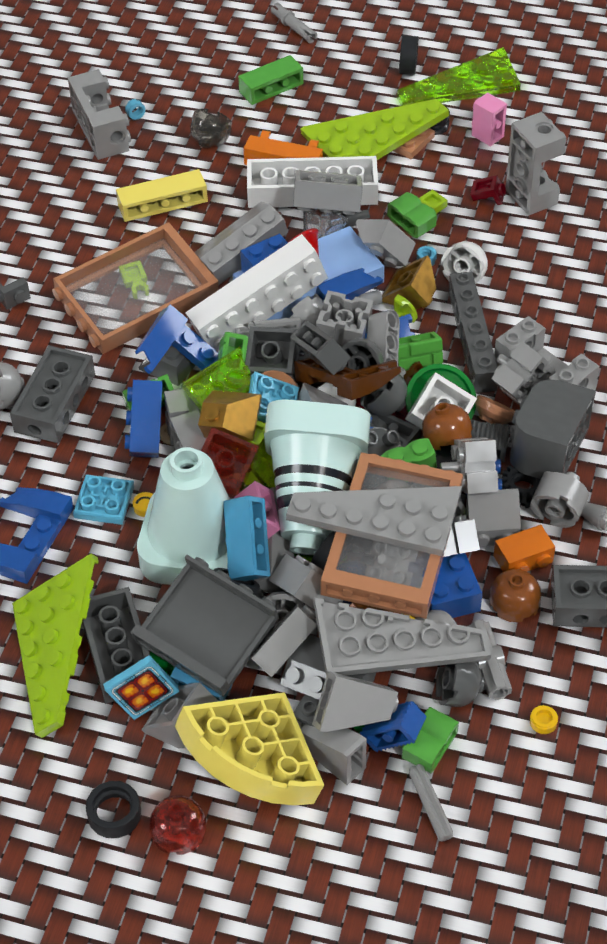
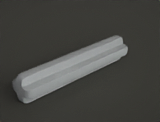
[409,764,453,842]

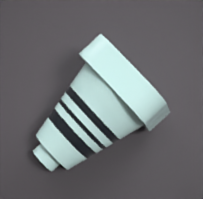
[264,400,371,555]

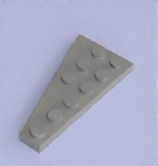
[286,486,462,556]
[314,598,491,676]

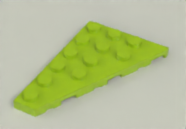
[300,99,449,160]
[12,553,99,738]

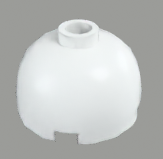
[441,241,488,284]

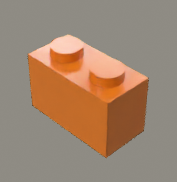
[493,524,555,572]

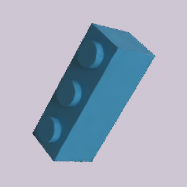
[224,496,270,581]

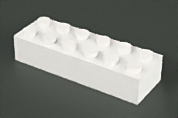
[247,156,378,208]
[185,234,328,352]

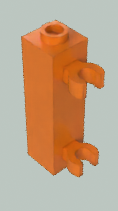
[243,130,323,165]

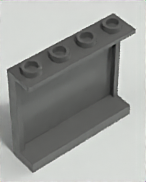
[131,555,278,697]

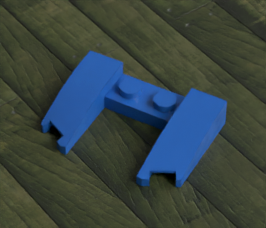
[316,268,415,339]
[135,304,226,391]
[0,487,74,584]

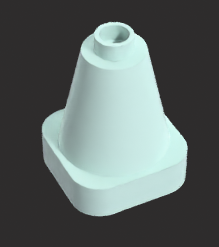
[137,447,238,585]

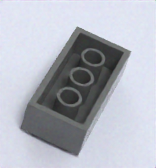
[82,587,150,704]

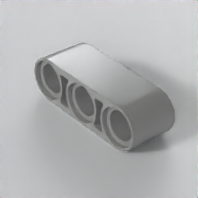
[367,309,400,366]

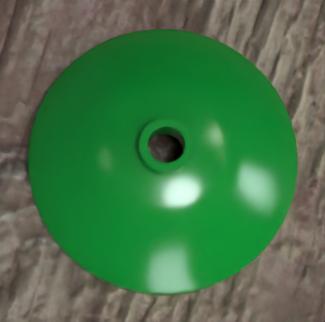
[405,364,476,420]

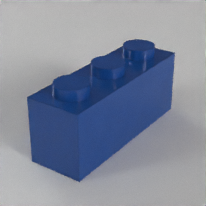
[125,380,162,458]

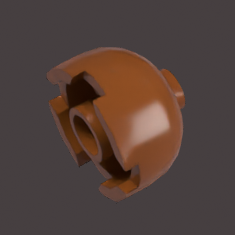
[422,403,473,450]
[489,569,541,622]

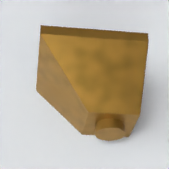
[382,255,436,309]
[198,390,262,441]

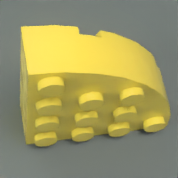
[175,692,324,805]

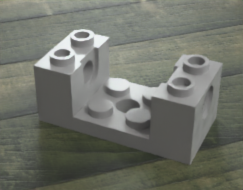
[67,69,131,160]
[506,112,566,216]
[494,316,599,390]

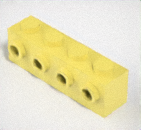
[116,169,208,222]

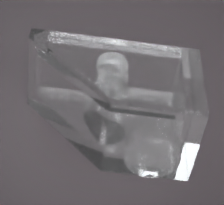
[303,209,348,239]

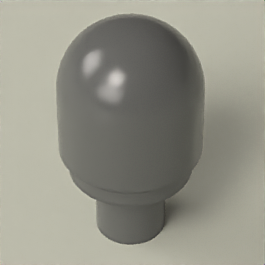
[339,210,370,227]

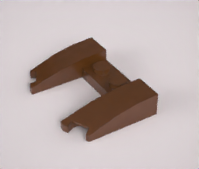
[294,357,401,400]

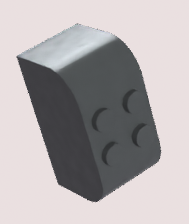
[509,380,596,479]

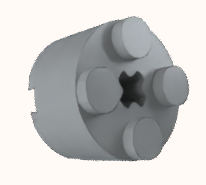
[530,471,589,528]

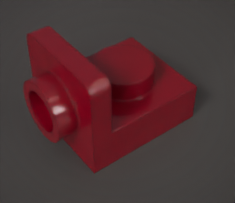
[470,175,506,205]

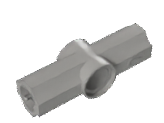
[467,619,512,700]

